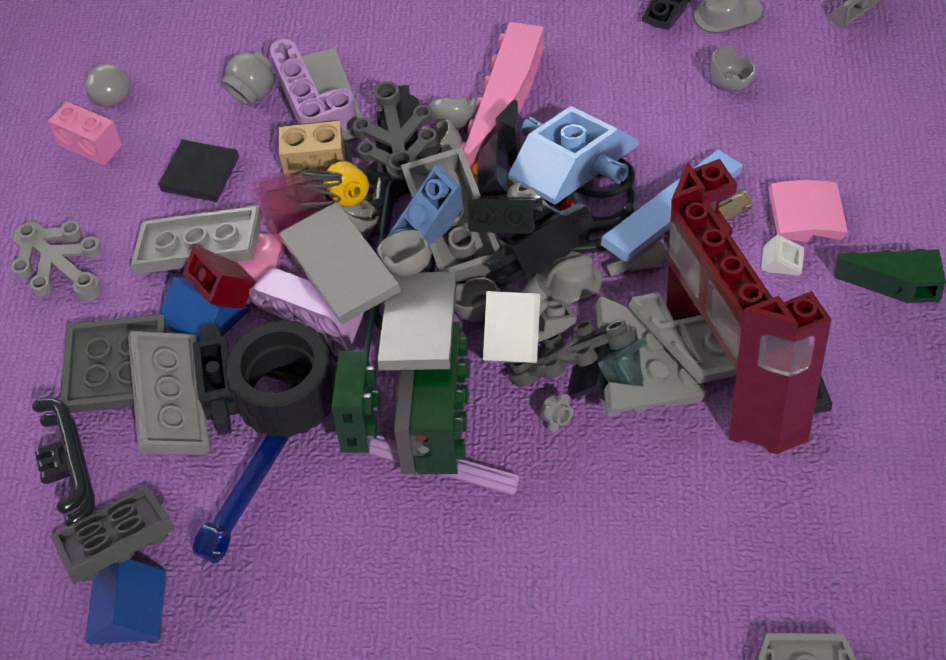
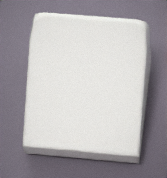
[761,234,804,276]

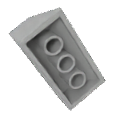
[401,147,504,282]

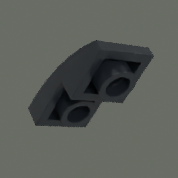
[642,0,690,30]

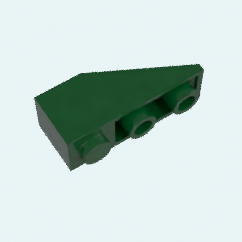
[834,249,946,303]

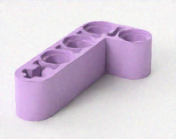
[270,39,357,130]
[249,268,372,358]

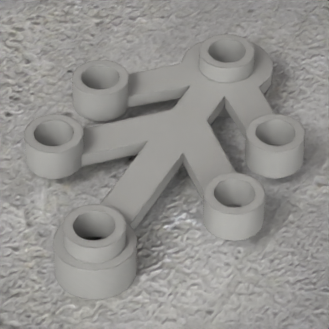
[11,220,102,301]

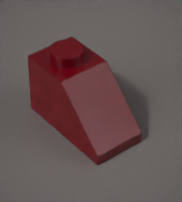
[183,245,255,309]

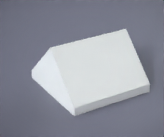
[483,291,540,363]

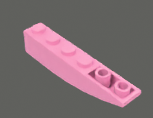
[461,22,545,166]

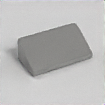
[828,0,882,28]

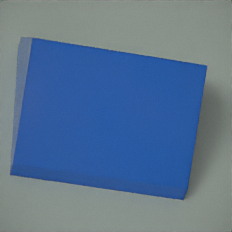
[159,277,250,342]
[86,559,166,644]

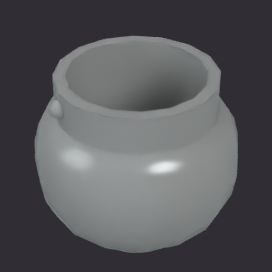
[221,52,275,106]

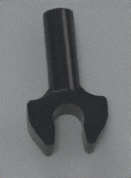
[366,161,393,208]

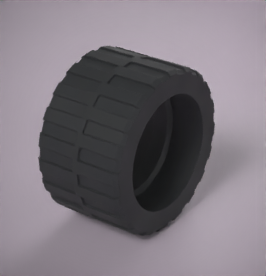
[225,320,336,437]

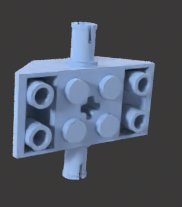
[508,106,639,205]

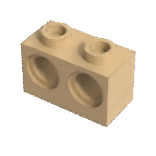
[279,121,345,175]

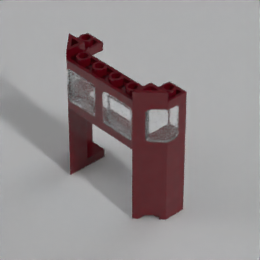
[666,159,832,454]

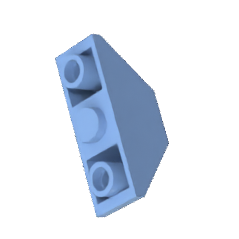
[386,164,463,245]

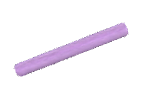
[367,435,520,495]

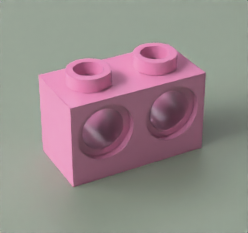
[48,101,122,165]

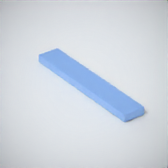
[600,149,743,262]

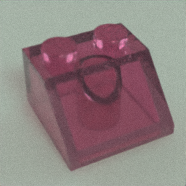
[259,166,329,234]

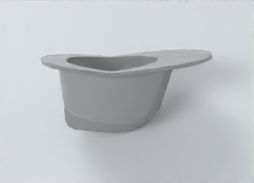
[694,0,763,33]
[526,251,603,304]

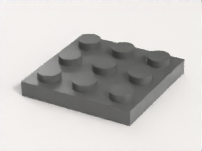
[61,314,167,413]
[50,485,175,584]

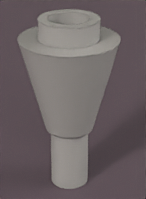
[606,240,668,277]

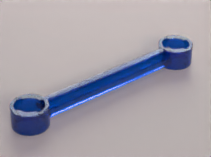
[193,383,299,563]

